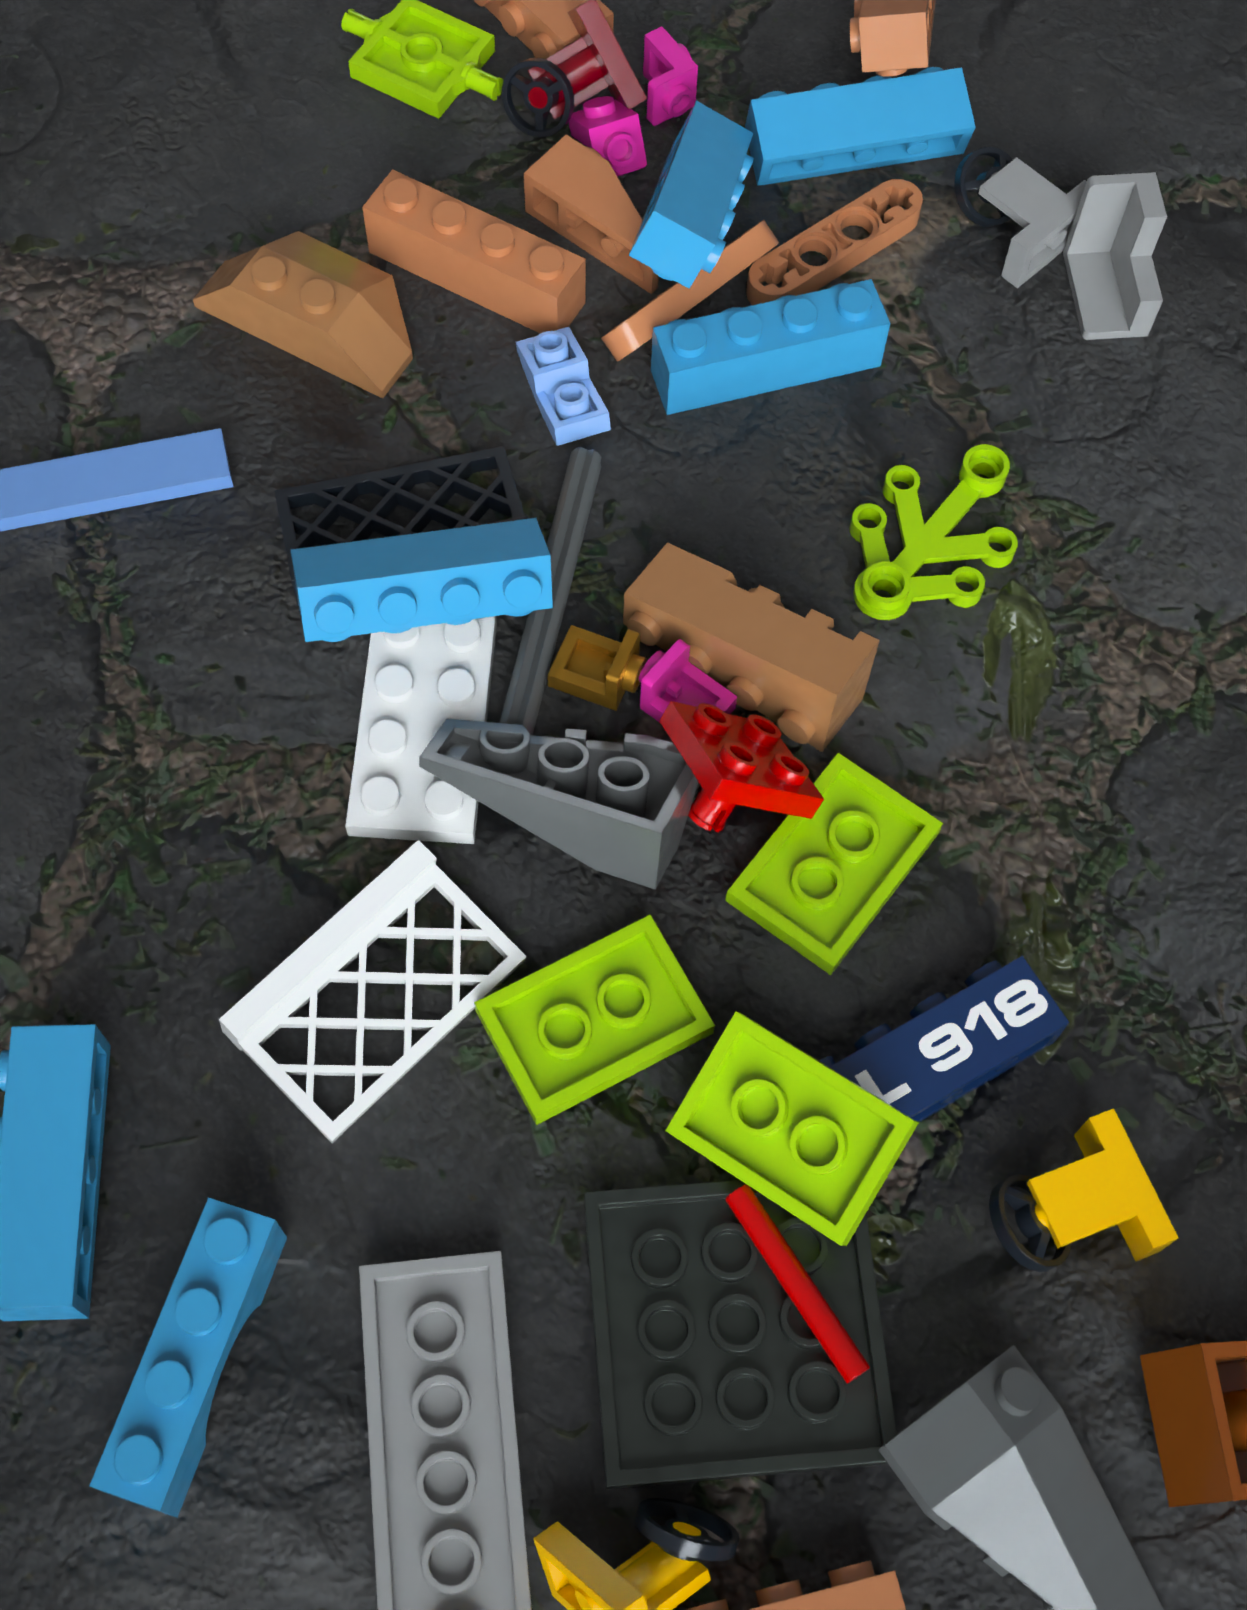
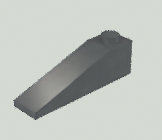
[879,1345,1164,1610]

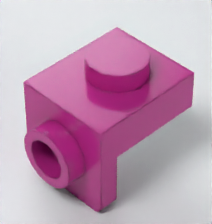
[643,26,698,126]
[569,96,647,177]
[639,639,737,723]

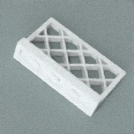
[219,840,527,1143]

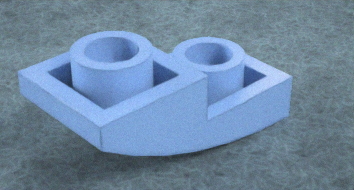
[516,327,611,446]

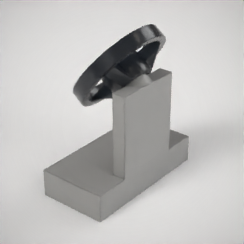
[954,147,1087,288]

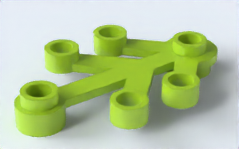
[849,444,1018,620]

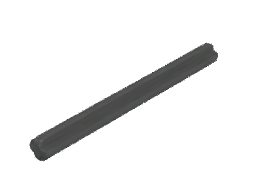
[499,447,602,735]

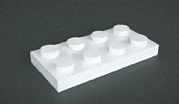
[345,616,497,844]

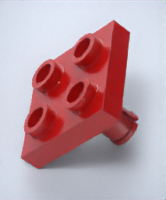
[659,701,824,832]

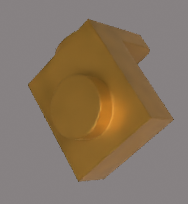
[548,625,647,711]

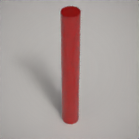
[725,1184,871,1384]

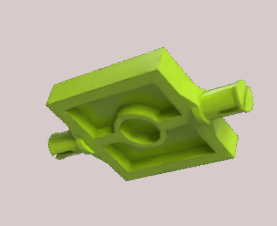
[341,0,504,119]

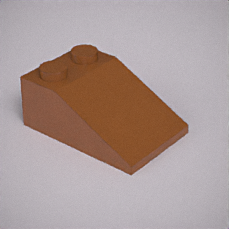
[1140,1341,1247,1507]

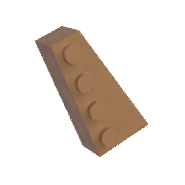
[623,542,880,752]

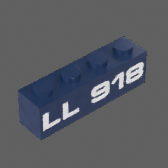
[819,956,1069,1122]

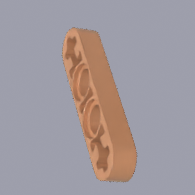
[746,179,923,305]
[601,219,779,362]

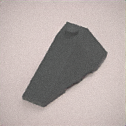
[419,719,699,890]

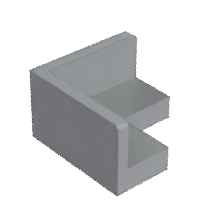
[1063,172,1167,340]

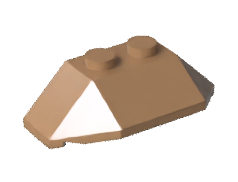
[193,231,413,399]

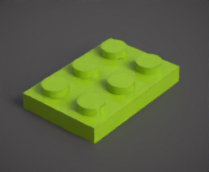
[725,753,943,975]
[474,915,715,1125]
[665,1011,919,1246]

